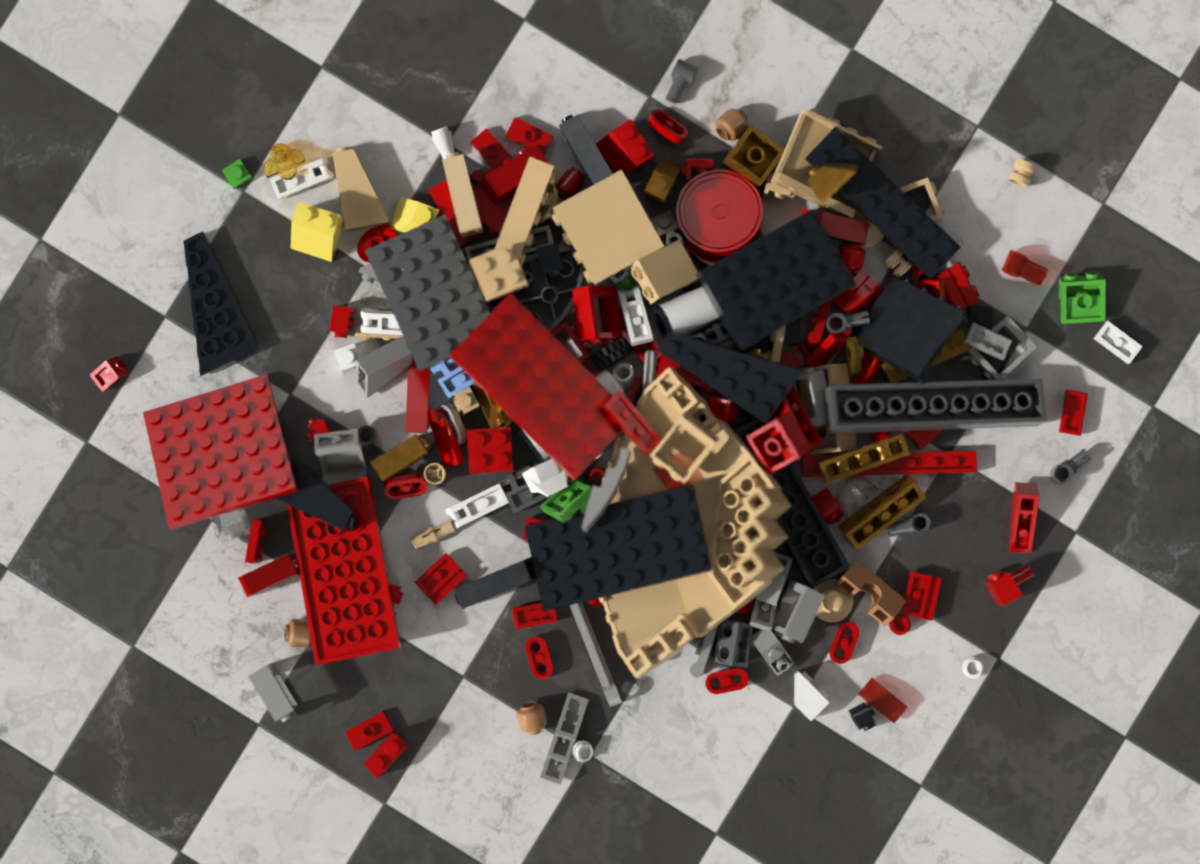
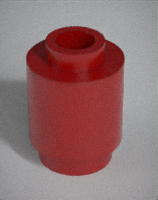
[555,167,586,200]

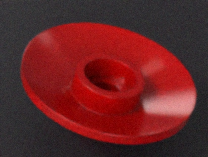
[357,225,397,263]

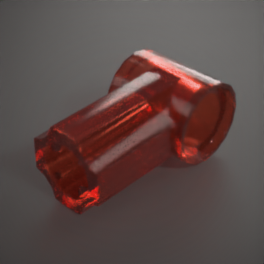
[1001,250,1048,286]

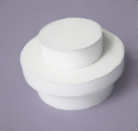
[962,657,984,679]
[572,740,593,762]

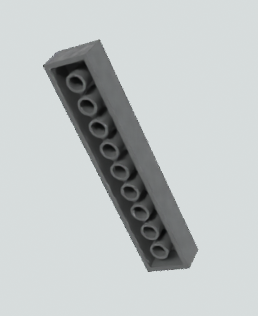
[824,379,1046,434]

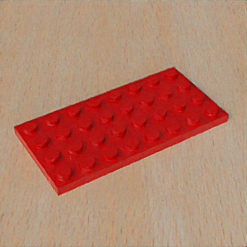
[449,293,623,480]
[287,476,401,665]

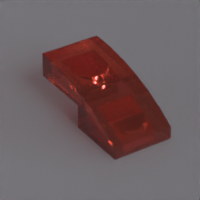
[858,678,908,724]

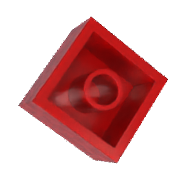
[746,411,813,475]
[467,427,514,474]

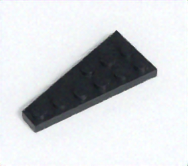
[183,231,260,377]
[657,331,804,424]

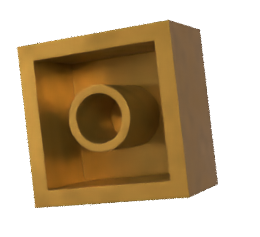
[722,124,784,188]

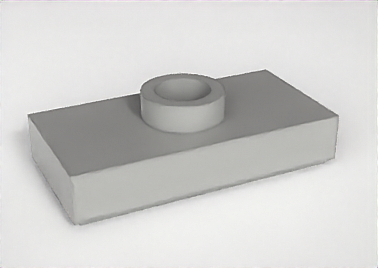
[963,322,1013,360]

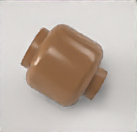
[716,109,748,141]
[284,619,312,647]
[516,701,547,735]

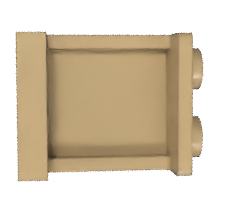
[630,239,698,304]

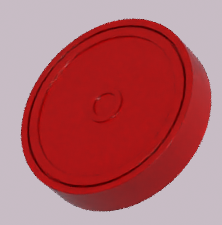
[676,169,763,257]

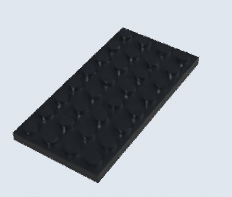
[525,484,713,612]

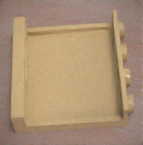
[771,108,883,218]
[551,170,664,286]

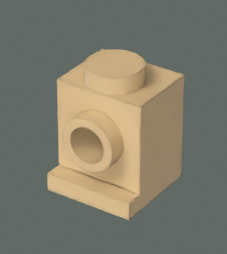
[763,172,795,200]
[452,387,481,417]

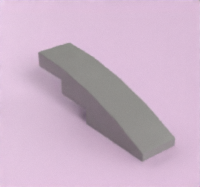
[582,448,632,532]
[540,692,589,786]

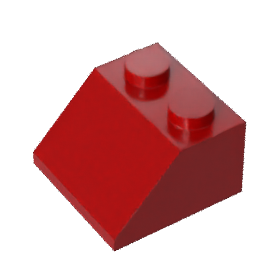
[596,119,654,177]

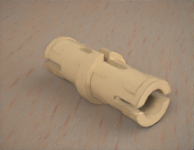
[410,519,455,551]

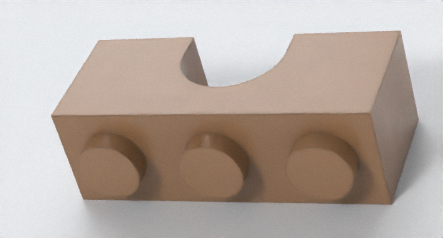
[834,559,906,627]

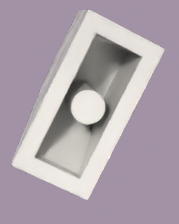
[334,338,380,372]

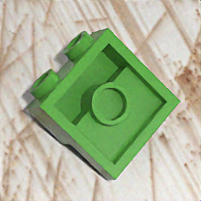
[1059,271,1106,324]
[540,478,593,523]

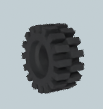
[591,337,633,371]

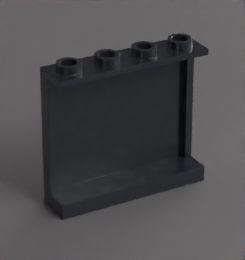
[850,276,969,384]

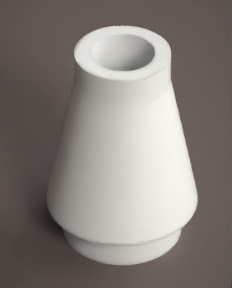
[431,126,454,159]

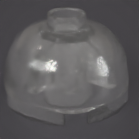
[835,475,879,518]

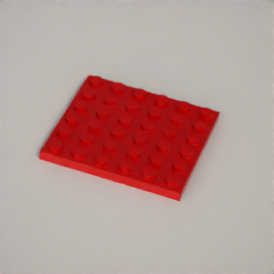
[143,374,297,530]

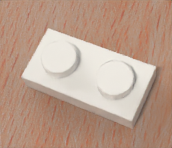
[1093,321,1143,364]

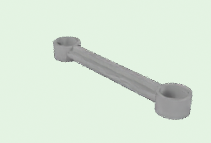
[570,603,622,707]

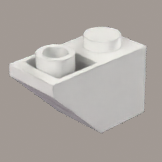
[794,671,829,721]

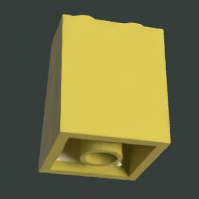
[291,202,345,262]

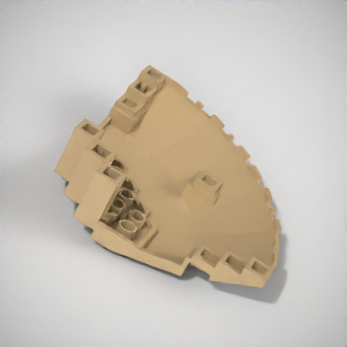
[599,367,791,678]

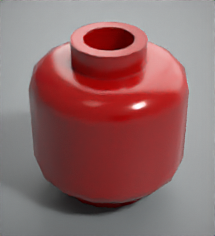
[839,242,866,275]

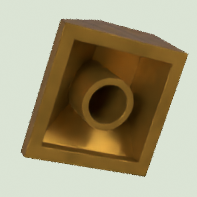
[807,163,858,204]

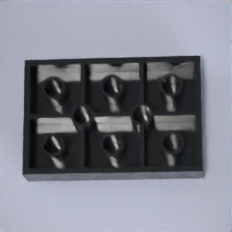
[696,209,856,351]

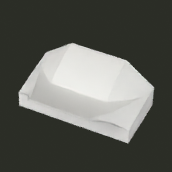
[522,458,569,497]

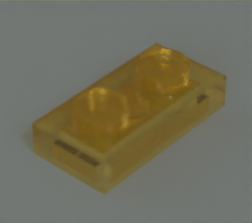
[844,337,864,382]

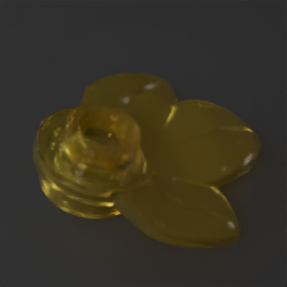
[264,143,305,180]

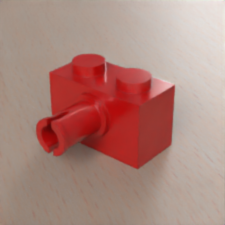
[984,564,1034,606]

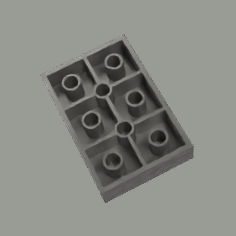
[365,214,490,372]

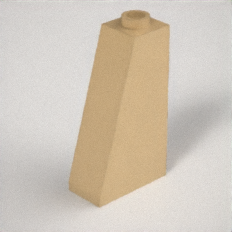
[332,147,390,232]
[442,152,483,238]

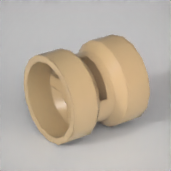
[1008,159,1036,187]
[883,249,914,278]
[424,463,447,485]

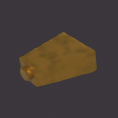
[644,158,682,206]

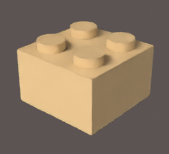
[470,243,529,302]

